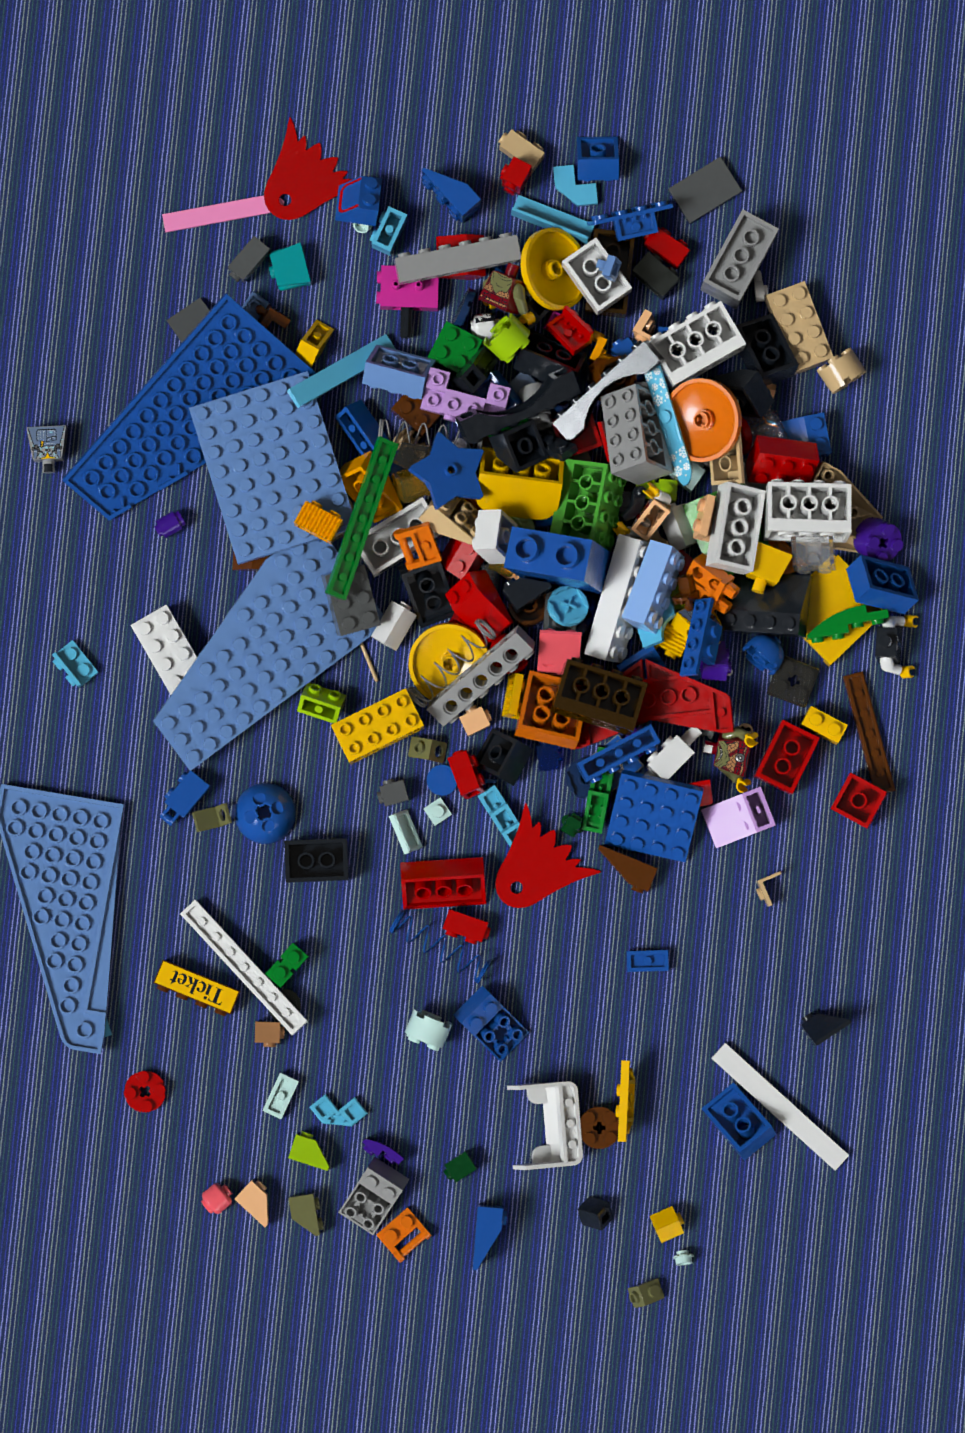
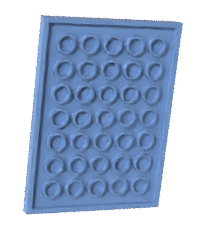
[189,371,352,565]

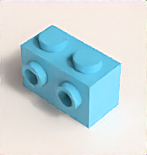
[370,206,408,256]

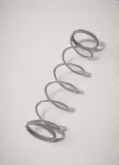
[378,419,483,449]
[406,618,496,708]

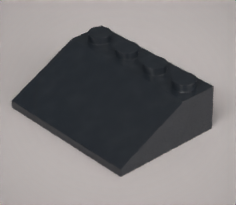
[720,573,812,638]

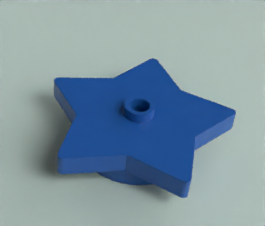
[408,432,484,510]

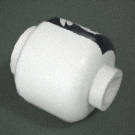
[470,313,499,340]

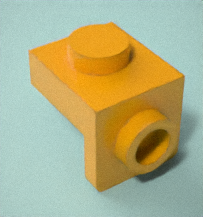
[589,330,607,363]

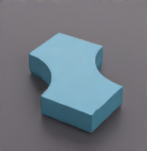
[637,596,676,649]

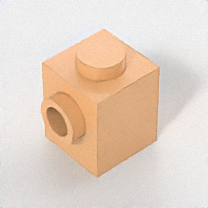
[459,705,492,737]

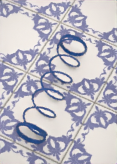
[389,910,491,984]

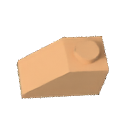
[235,1179,269,1227]

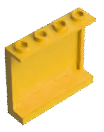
[803,555,885,667]

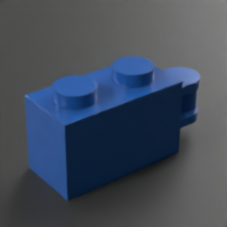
[160,771,211,826]

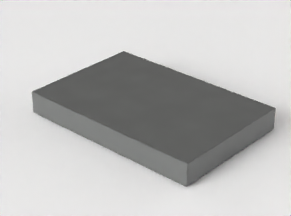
[668,157,742,224]

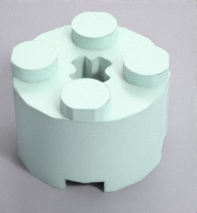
[405,1008,452,1051]

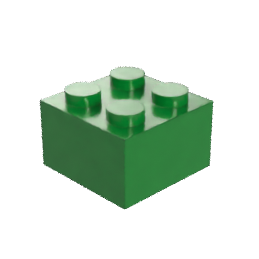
[427,321,483,375]

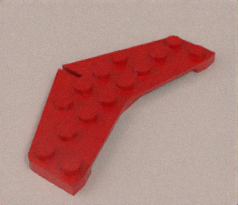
[571,659,735,750]

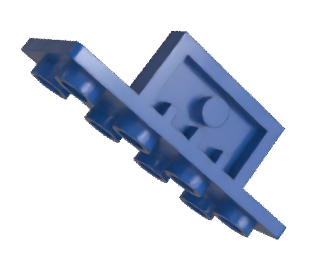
[587,200,674,241]

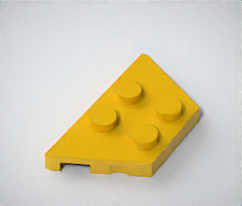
[616,1060,635,1142]

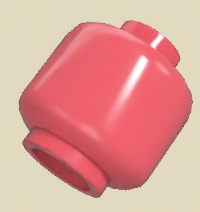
[201,1183,233,1214]

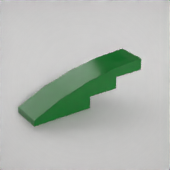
[582,745,615,834]

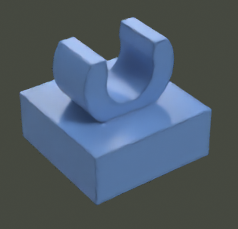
[596,255,622,282]

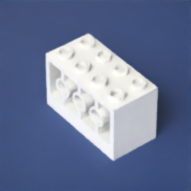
[650,301,746,391]
[763,479,851,543]

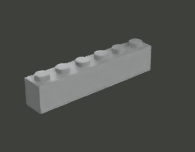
[394,232,521,285]

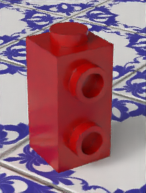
[643,227,690,270]
[447,750,486,800]
[442,909,491,945]

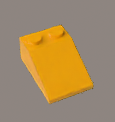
[339,451,403,523]

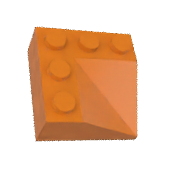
[514,670,584,750]

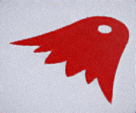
[264,117,353,220]
[495,803,601,908]

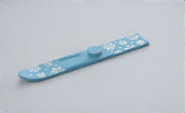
[644,364,692,486]

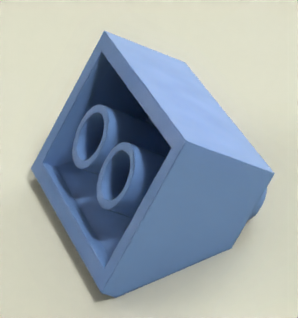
[362,344,436,399]

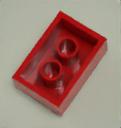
[745,435,820,484]
[753,720,820,795]

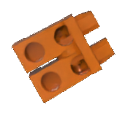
[678,553,740,614]

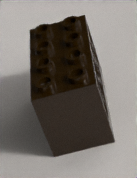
[550,657,648,735]

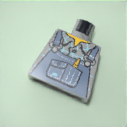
[27,425,68,474]

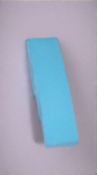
[477,784,520,847]

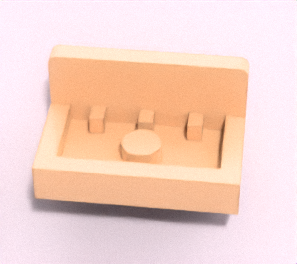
[693,494,716,542]

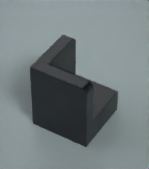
[578,1196,614,1231]

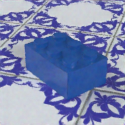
[846,555,919,614]

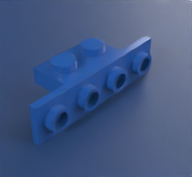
[679,597,722,677]

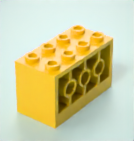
[331,688,425,765]

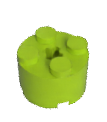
[483,313,530,363]

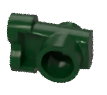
[560,813,584,838]

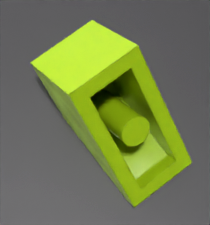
[288,1131,330,1171]

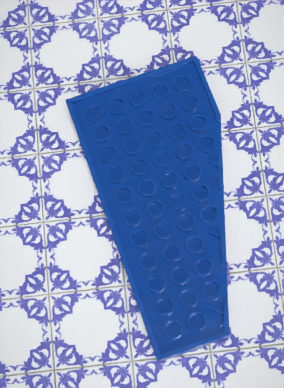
[62,293,316,520]

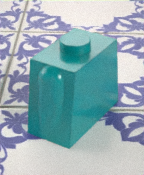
[269,242,311,291]

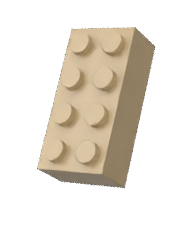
[764,281,833,375]

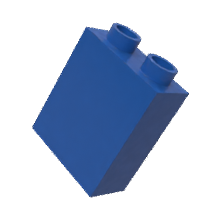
[504,526,613,595]

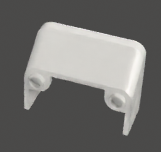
[507,1081,583,1170]

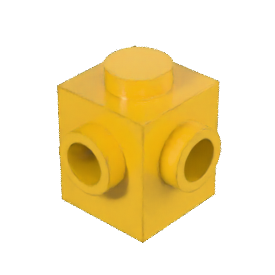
[650,1206,685,1243]

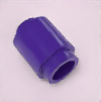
[154,510,186,538]

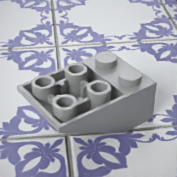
[338,1157,409,1235]

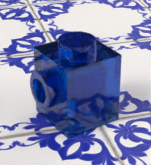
[536,742,563,772]

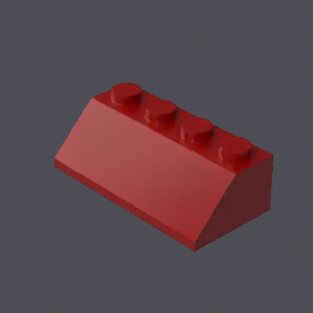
[400,857,486,910]

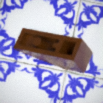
[598,845,658,894]

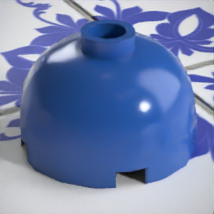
[742,634,784,675]

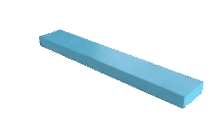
[287,334,396,408]

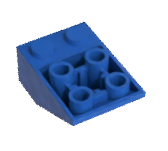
[421,168,481,224]
[453,986,530,1062]

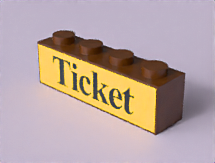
[153,960,241,1017]

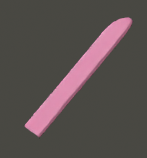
[162,196,284,233]

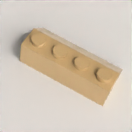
[710,400,745,485]

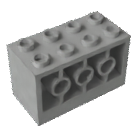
[700,209,779,309]
[601,384,673,485]

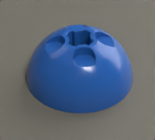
[234,783,296,844]

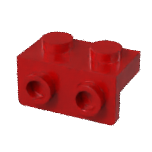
[546,305,594,356]

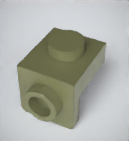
[628,1278,665,1308]

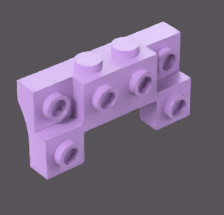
[420,367,511,422]

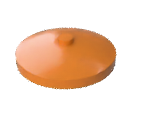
[670,378,742,462]

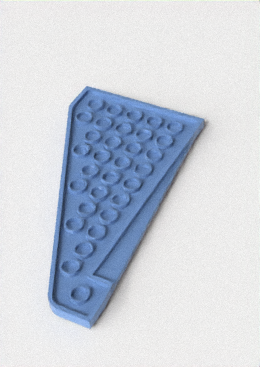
[0,784,124,1054]

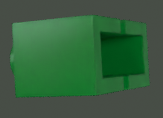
[265,943,309,988]

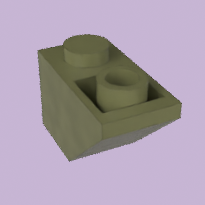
[288,1193,324,1236]

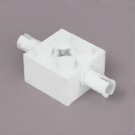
[645,727,702,780]

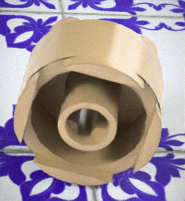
[816,347,866,394]

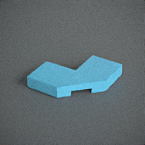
[553,165,598,207]
[310,1094,368,1127]

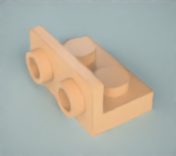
[633,309,656,342]

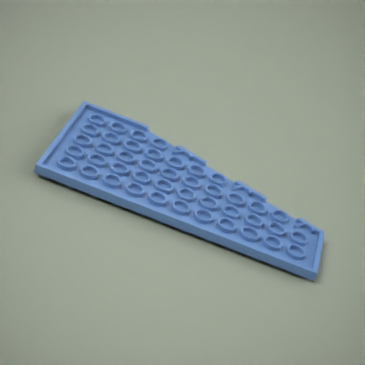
[153,539,383,771]

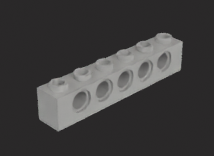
[426,625,535,727]

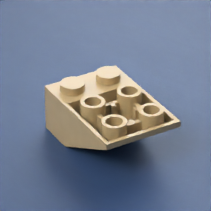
[419,497,478,545]

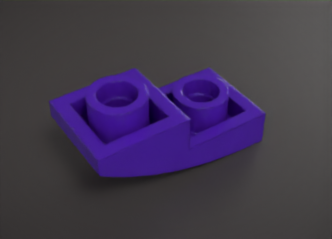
[363,1138,404,1165]

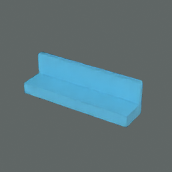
[511,195,595,244]

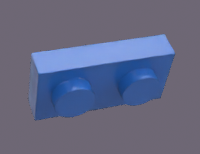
[626,950,669,972]

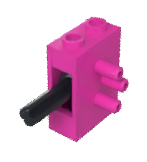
[376,265,439,339]

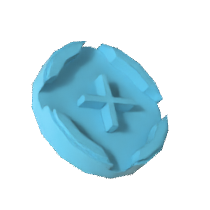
[547,586,589,627]

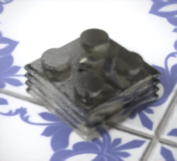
[767,655,820,708]

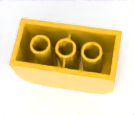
[476,447,564,520]

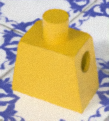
[746,542,792,594]

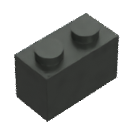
[631,252,679,300]

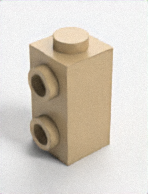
[499,129,545,173]

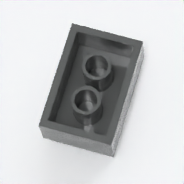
[321,565,381,636]

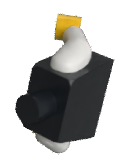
[875,615,918,679]

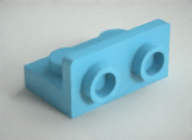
[52,640,99,688]

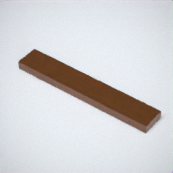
[843,671,896,793]

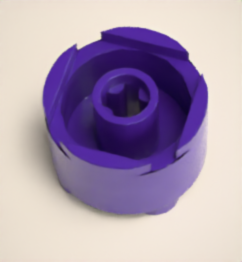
[853,517,903,562]

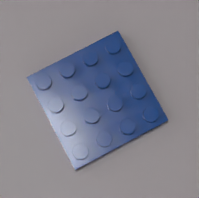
[605,769,704,862]

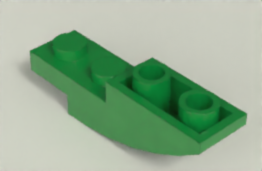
[806,605,889,643]

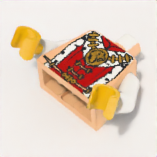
[612,482,671,541]

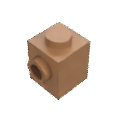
[255,1021,285,1047]

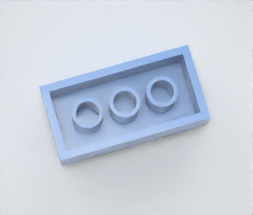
[622,539,685,634]

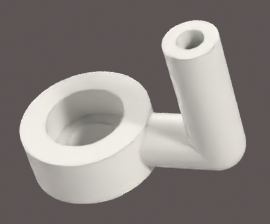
[754,270,768,302]

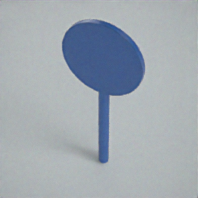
[427,765,497,796]

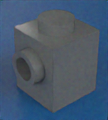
[376,779,409,807]

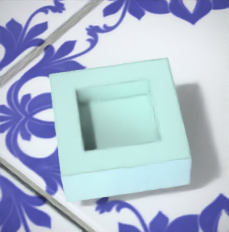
[424,797,452,826]

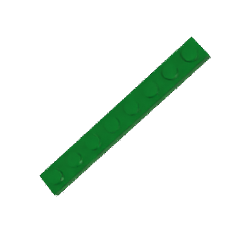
[325,436,399,600]

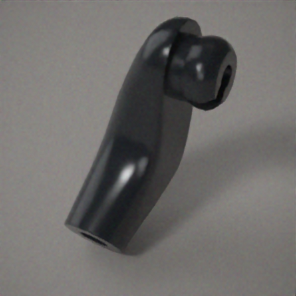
[619,485,646,523]

